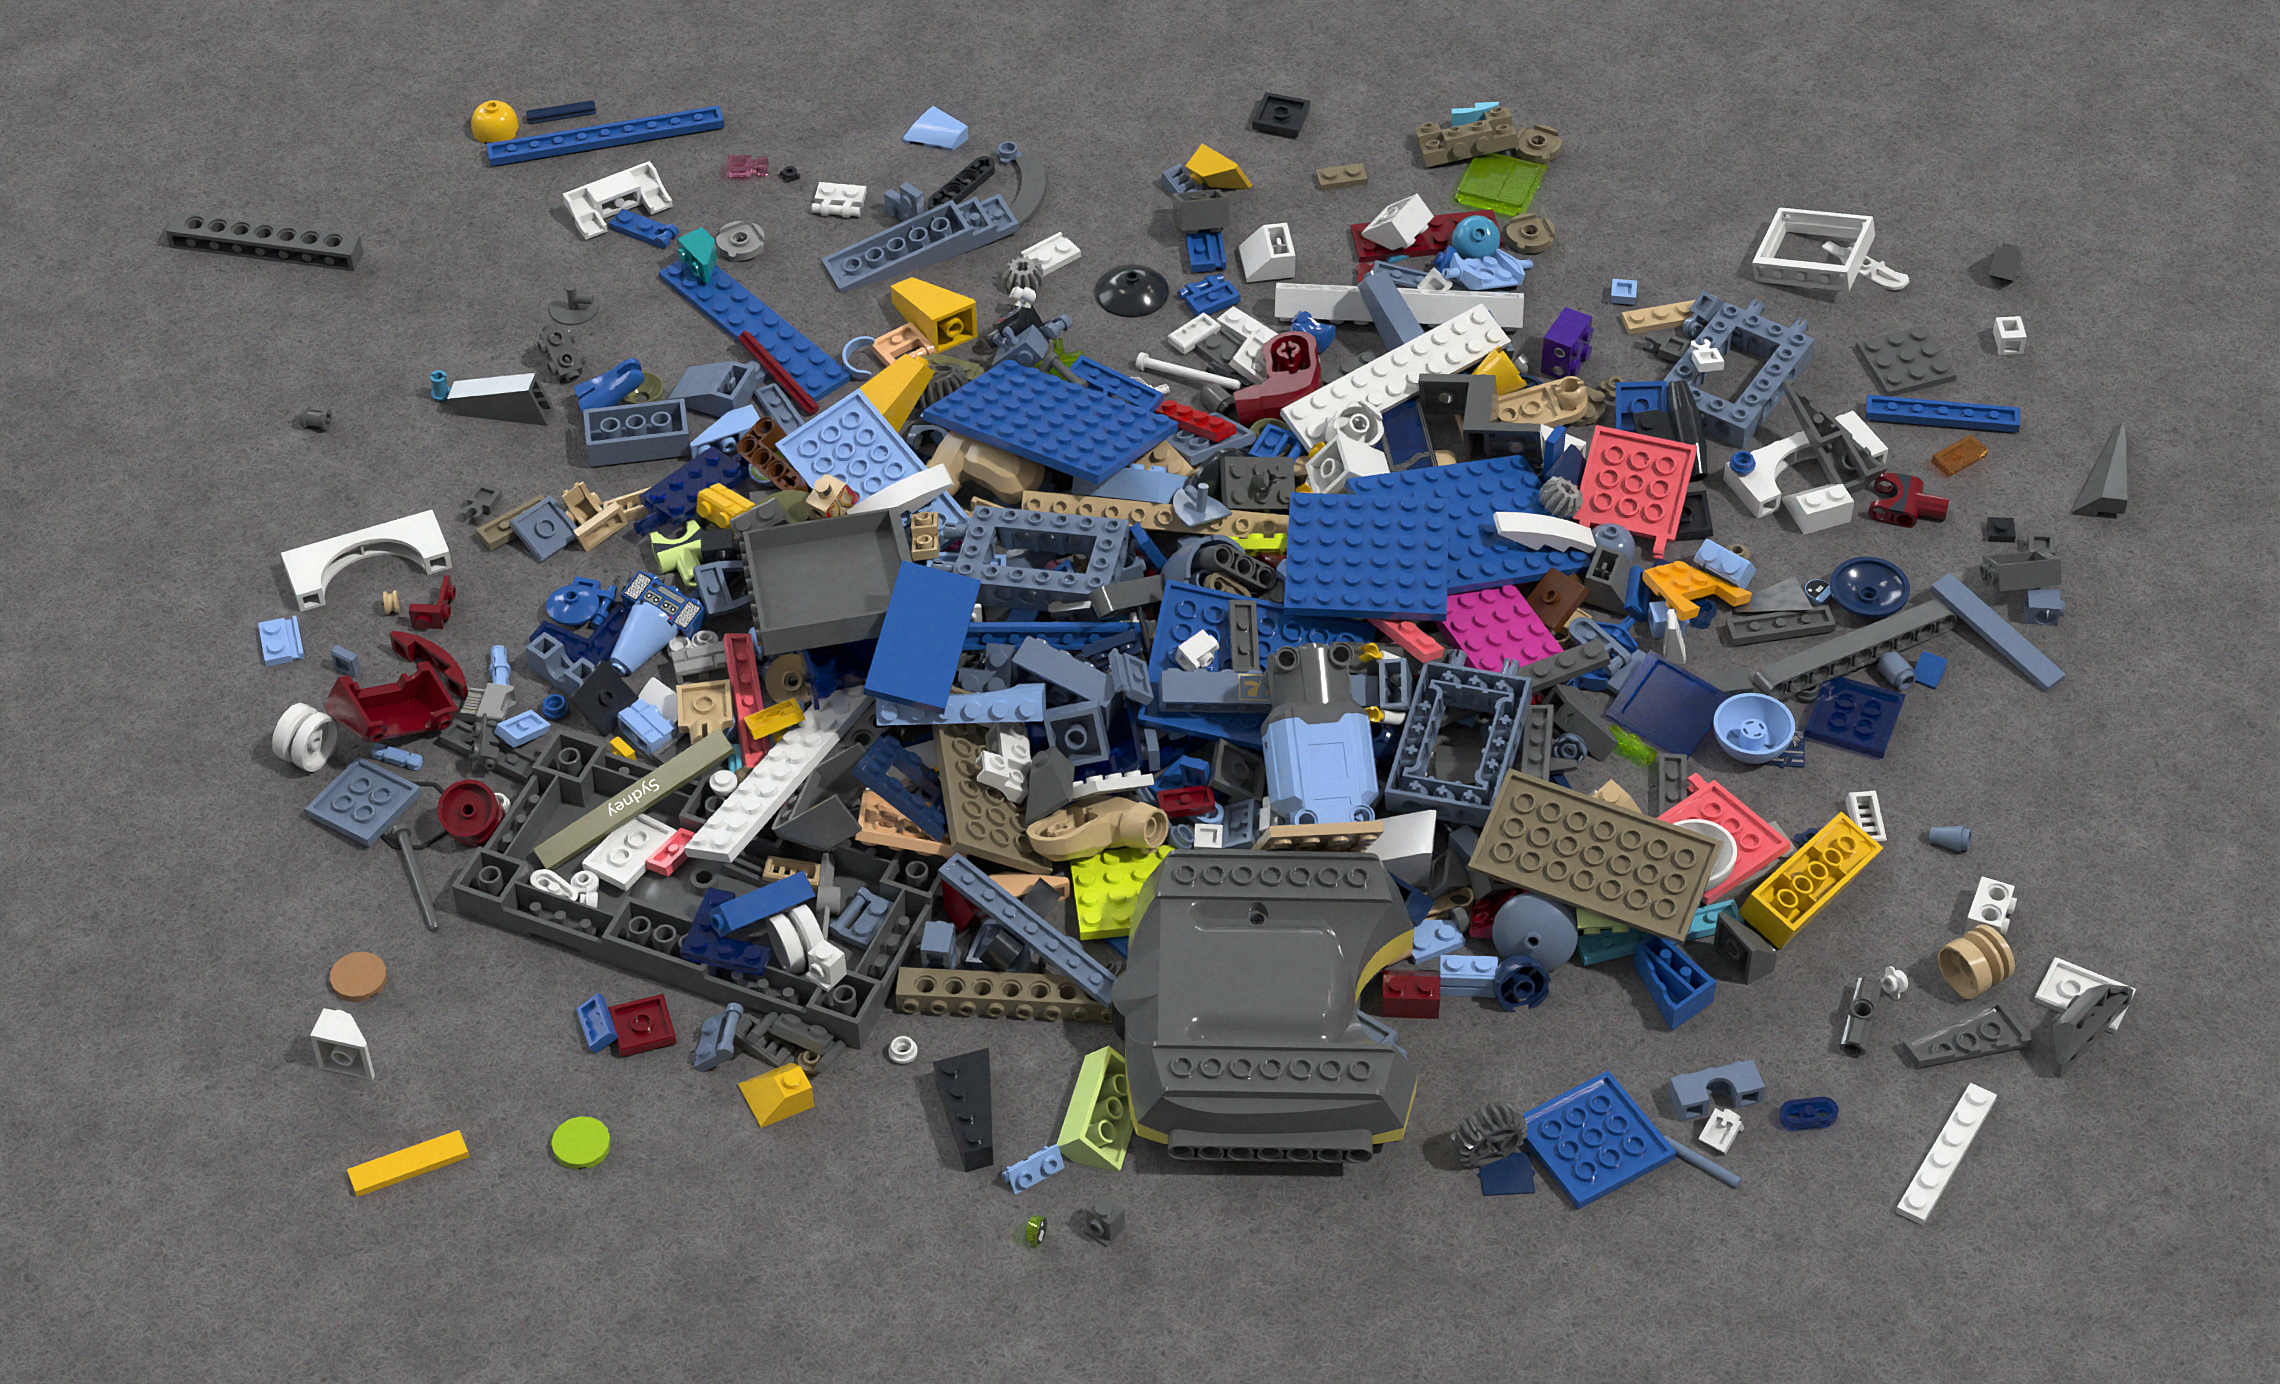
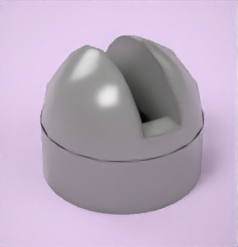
[1513,353,1531,374]

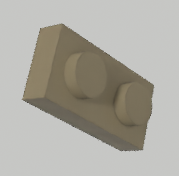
[1316,163,1368,191]

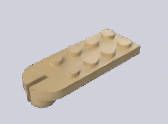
[1453,376,1588,442]

